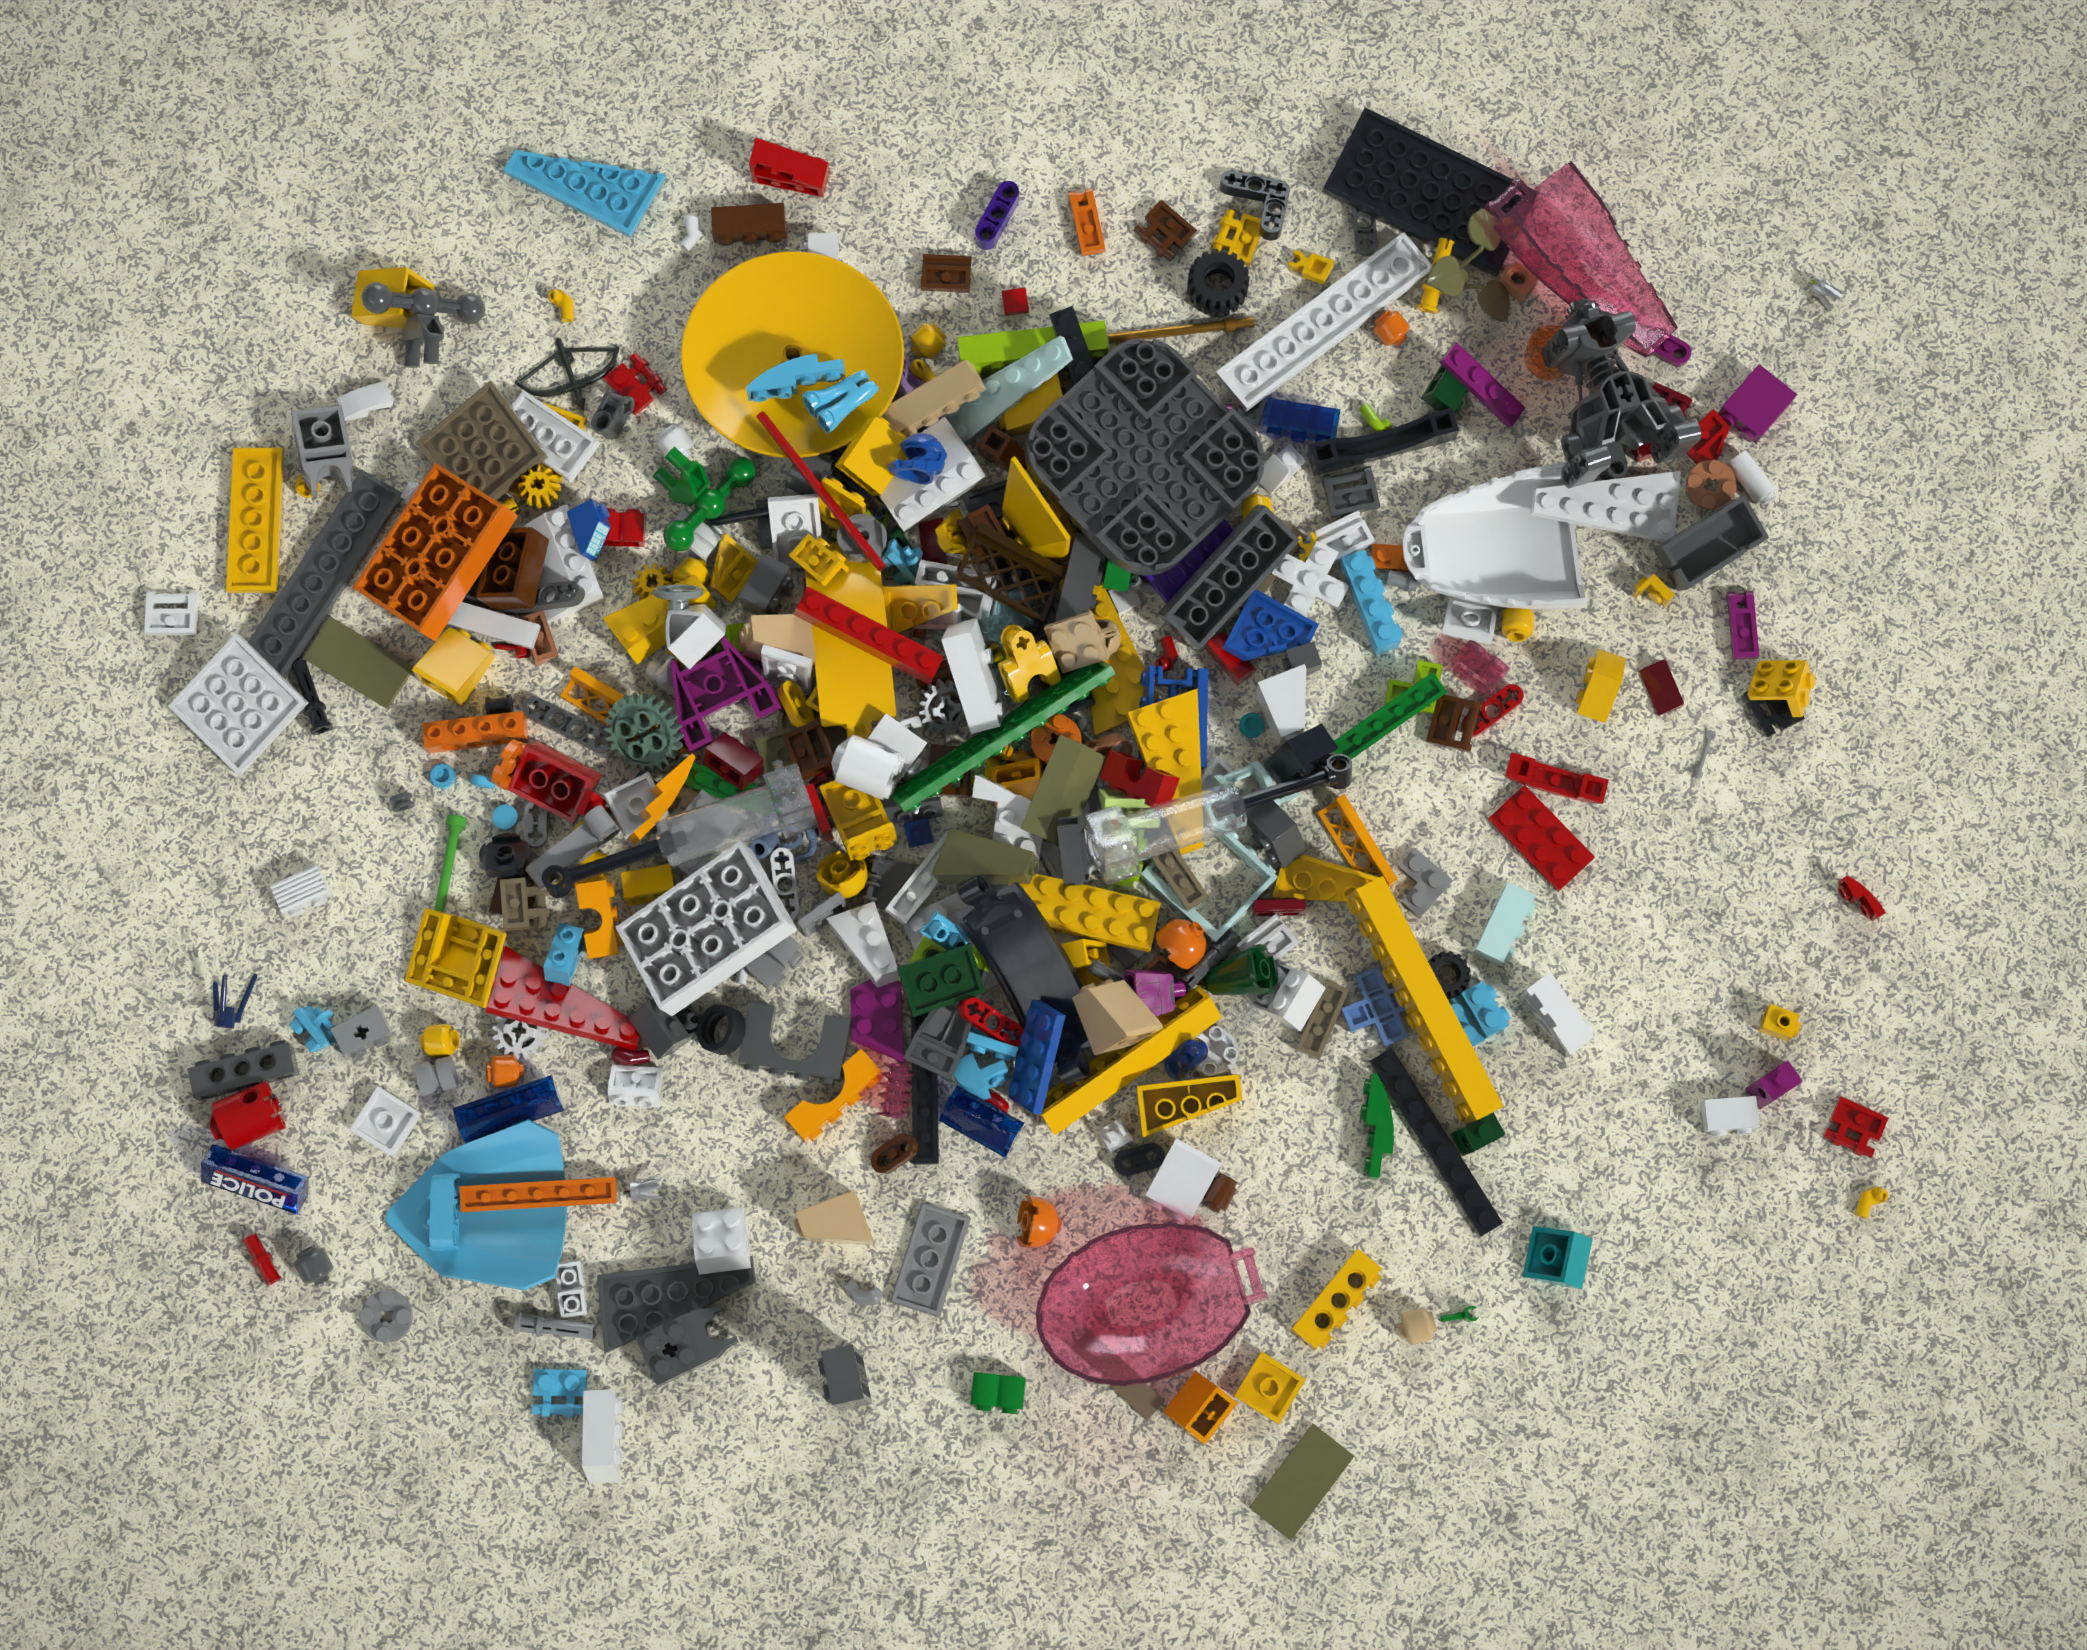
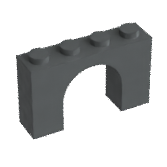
[738,1002,851,1085]

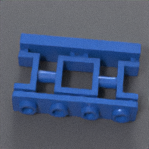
[1138,665,1208,771]

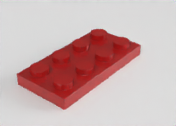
[1488,785,1595,892]

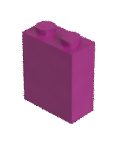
[1718,364,1798,444]

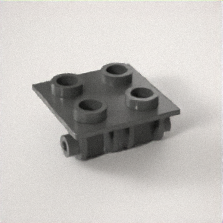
[856,855,915,910]

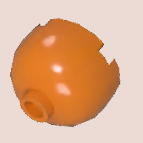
[1156,918,1207,969]
[1016,1195,1062,1248]

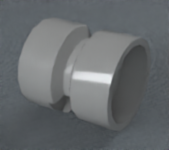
[414,1056,459,1096]

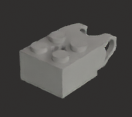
[292,405,353,497]

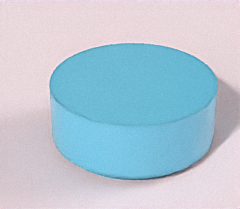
[429,763,456,789]
[470,774,495,789]
[492,804,519,831]

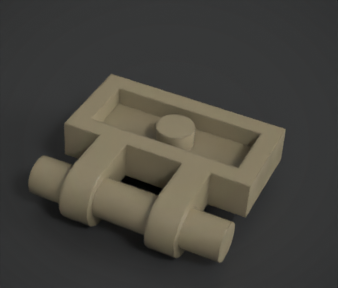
[500,877,549,931]

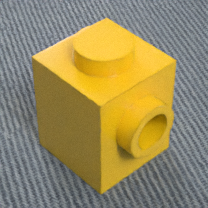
[1758,1004,1801,1041]

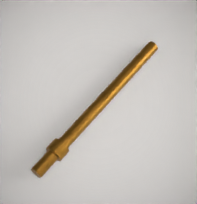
[1108,317,1255,344]

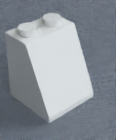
[1255,664,1306,748]
[1145,1138,1222,1224]

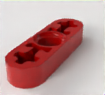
[1461,684,1524,738]
[958,997,1024,1047]

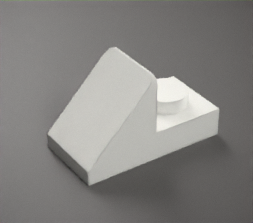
[1259,444,1307,495]

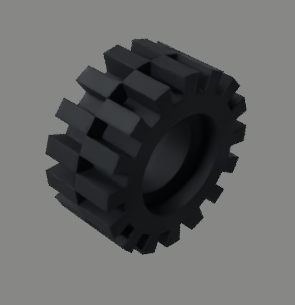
[1428,951,1471,999]

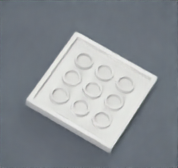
[168,633,309,776]

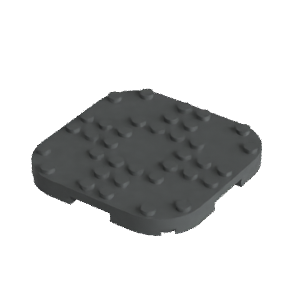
[1024,338,1264,575]

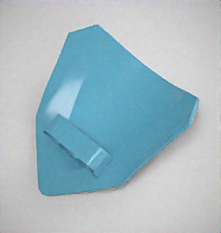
[386,1119,567,1291]

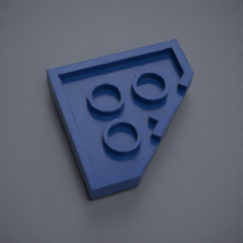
[1222,589,1319,661]

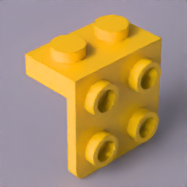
[818,477,866,532]
[1747,660,1815,717]

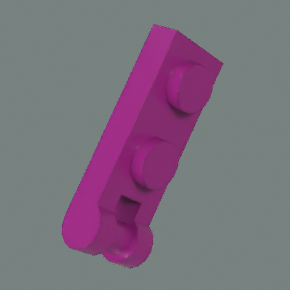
[1726,591,1759,660]

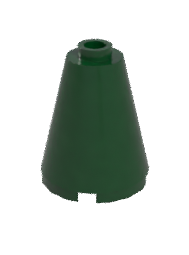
[1204,944,1278,995]

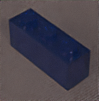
[1261,398,1340,442]
[938,1085,1024,1158]

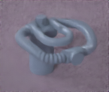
[749,808,819,864]

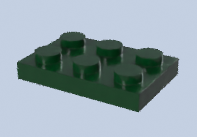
[896,943,985,1017]

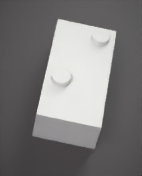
[941,618,1006,734]

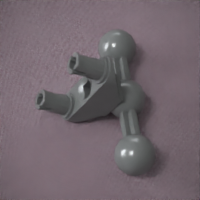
[361,282,486,368]

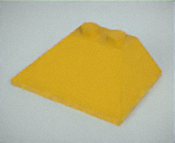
[1000,456,1071,563]
[404,908,507,1008]

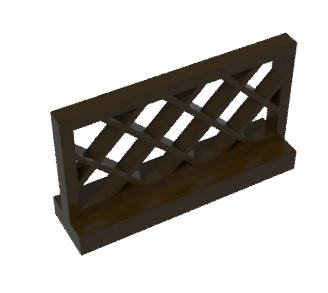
[954,522,1067,624]

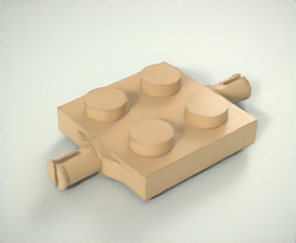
[1044,611,1118,673]

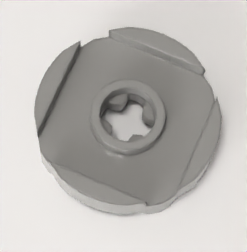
[837,514,887,563]
[359,1290,413,1343]

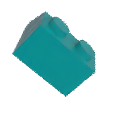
[1522,1226,1593,1290]

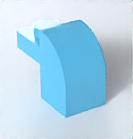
[953,1053,1011,1100]

